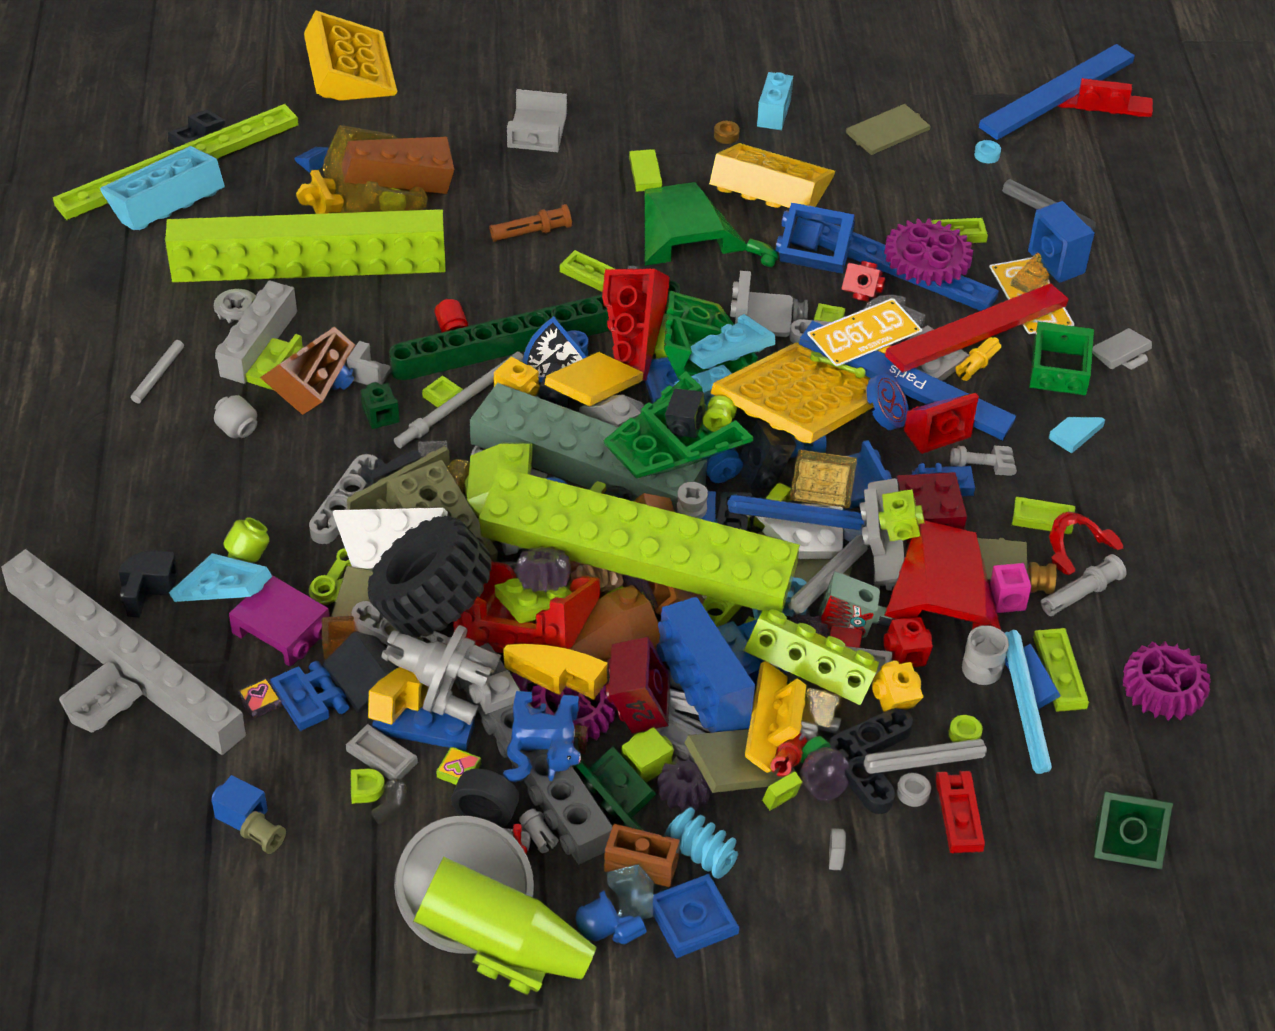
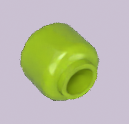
[223,517,269,563]

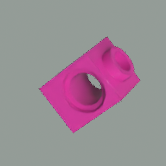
[990,563,1032,613]

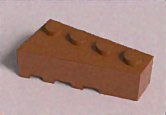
[342,137,454,194]

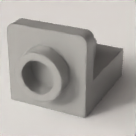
[469,670,520,714]

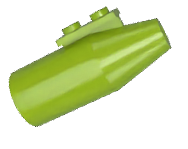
[413,856,596,995]

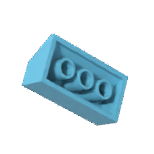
[100,146,225,230]

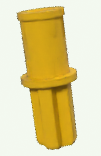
[955,337,1001,381]

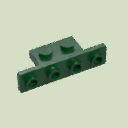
[572,746,657,831]

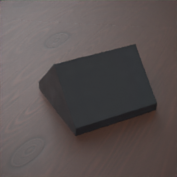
[323,631,399,713]

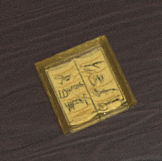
[790,450,857,508]

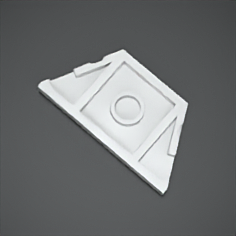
[747,504,843,559]
[333,508,448,571]

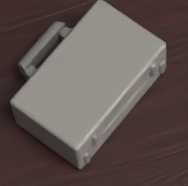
[1092,328,1152,370]

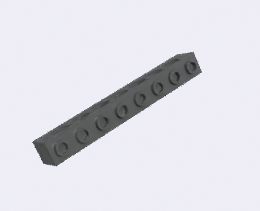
[454,643,612,865]

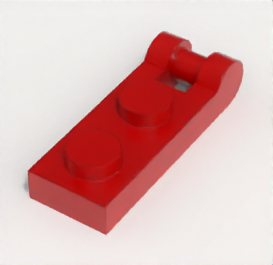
[936,771,985,853]

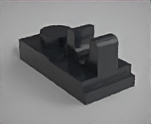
[361,450,423,487]

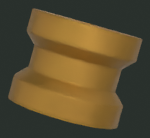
[1028,562,1056,594]

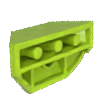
[467,442,532,517]

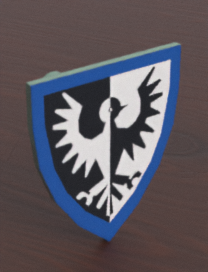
[522,316,587,382]

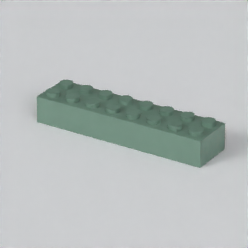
[470,383,707,513]

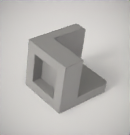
[347,341,391,385]

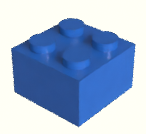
[1028,201,1094,283]

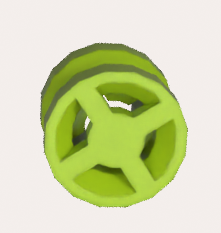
[702,395,737,432]

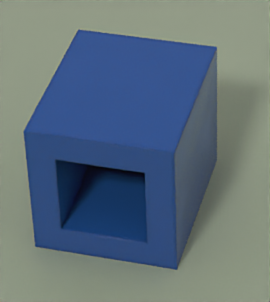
[211,775,268,831]

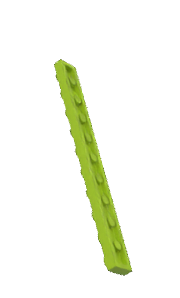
[53,104,298,220]

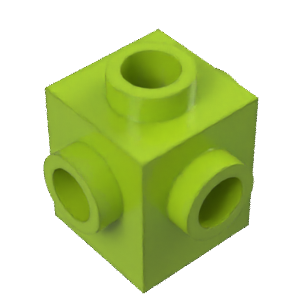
[879,489,924,541]

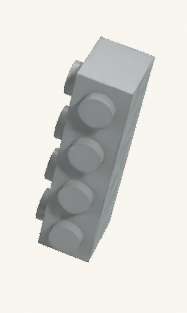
[215,280,297,384]

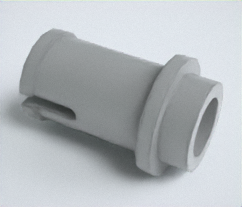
[519,809,558,853]

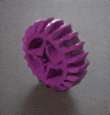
[1122,641,1210,721]
[530,678,617,745]

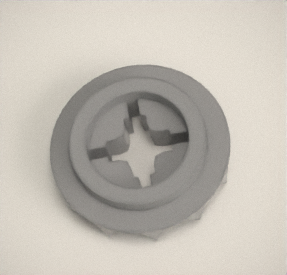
[214,289,256,323]

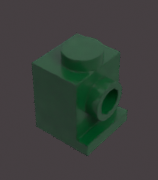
[360,382,400,429]

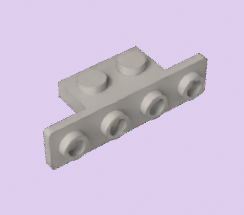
[860,478,905,585]

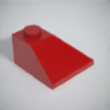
[904,393,979,454]

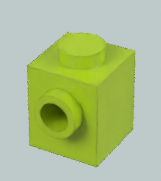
[621,727,674,782]

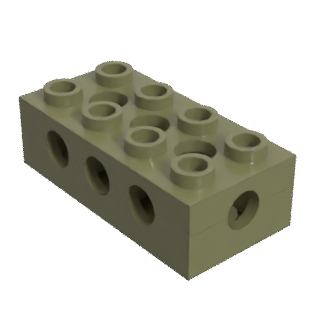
[387,460,498,562]

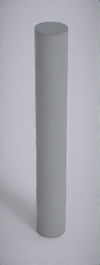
[131,340,184,403]

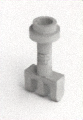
[950,445,1017,476]

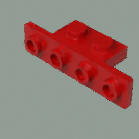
[1058,78,1153,117]

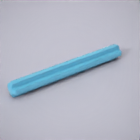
[1005,630,1052,774]

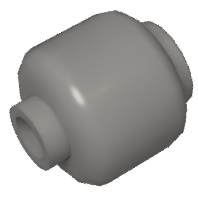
[214,395,257,438]

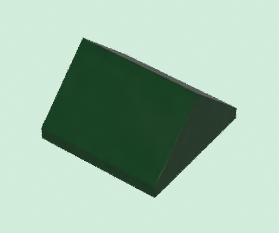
[1094,791,1173,869]

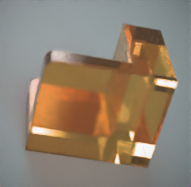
[322,616,356,660]

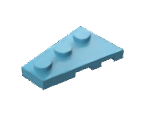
[689,314,775,369]
[169,553,272,602]

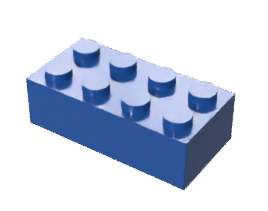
[656,597,755,733]

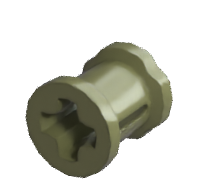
[240,811,286,854]

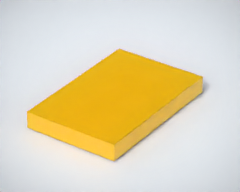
[545,352,643,407]

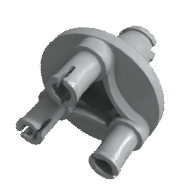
[381,625,501,725]

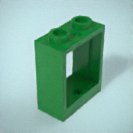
[1029,321,1094,395]

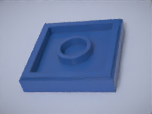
[647,874,739,958]

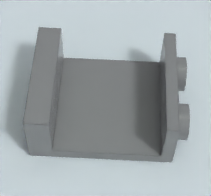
[507,89,567,152]

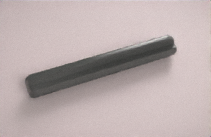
[1002,179,1096,231]

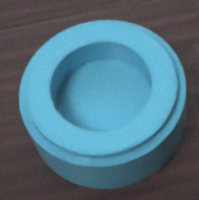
[974,140,1001,164]

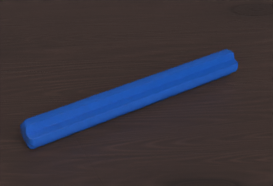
[727,495,865,530]

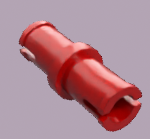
[771,733,807,777]

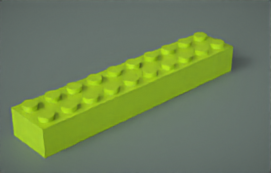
[165,210,446,282]
[479,467,800,613]

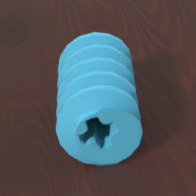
[664,807,738,879]

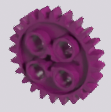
[884,219,973,286]

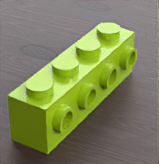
[744,608,879,705]

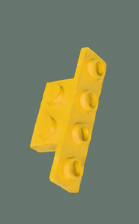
[745,661,807,773]

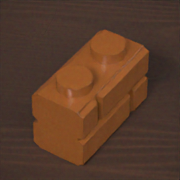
[604,824,680,887]

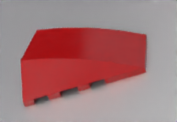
[884,520,1001,630]

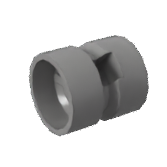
[962,626,1009,685]

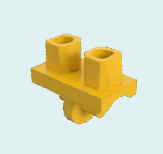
[296,170,344,214]

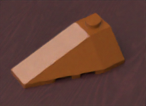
[571,585,660,662]

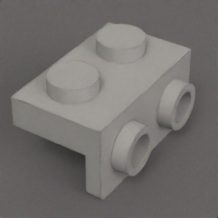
[59,662,143,732]

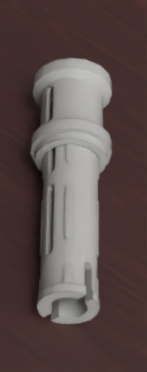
[1041,554,1126,616]

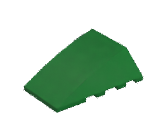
[645,182,747,266]
[664,291,758,379]
[603,371,753,479]

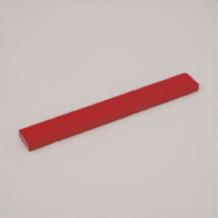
[885,283,1069,373]

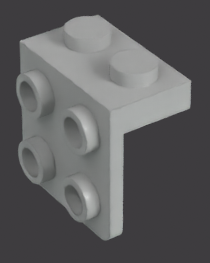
[730,271,793,337]

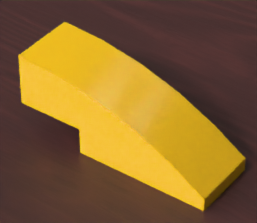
[503,644,607,700]
[368,667,429,724]

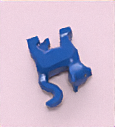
[503,691,581,782]

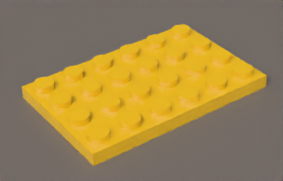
[710,342,874,444]

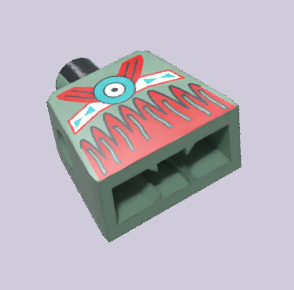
[816,571,892,638]

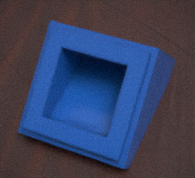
[294,147,331,173]

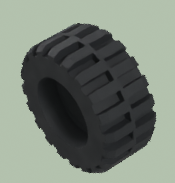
[367,516,491,637]

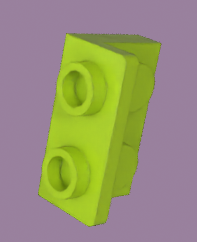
[246,334,304,391]

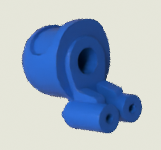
[575,890,647,944]

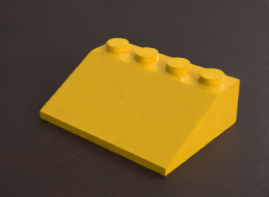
[304,10,397,101]
[709,143,835,208]

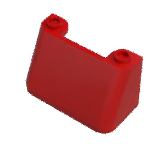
[453,562,600,653]

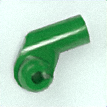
[746,238,779,268]

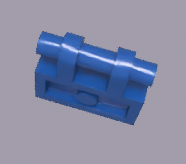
[270,661,349,731]

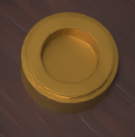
[714,121,740,144]

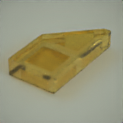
[1011,253,1049,293]

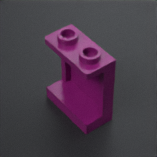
[229,575,330,667]

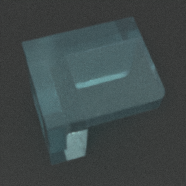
[607,864,654,919]

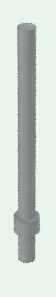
[394,352,523,448]

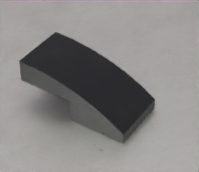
[168,109,225,147]

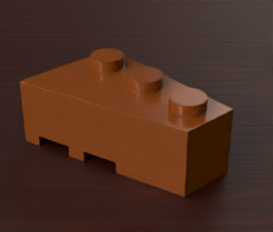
[260,326,355,415]

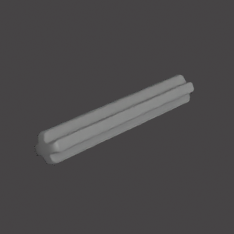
[864,739,987,774]

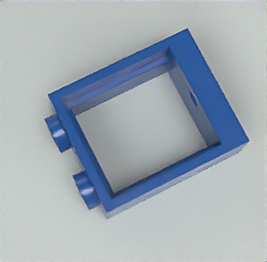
[776,202,855,274]

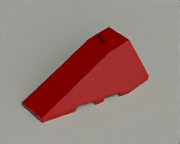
[602,269,670,381]

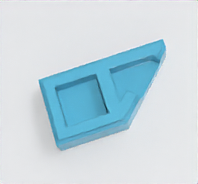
[1049,417,1105,453]

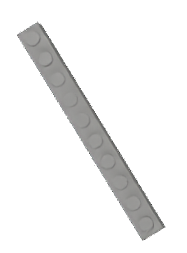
[1,549,246,755]

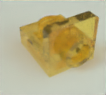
[802,687,843,728]

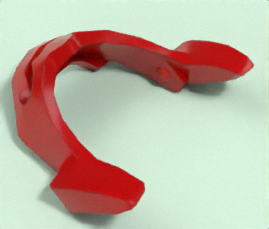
[1049,511,1123,575]

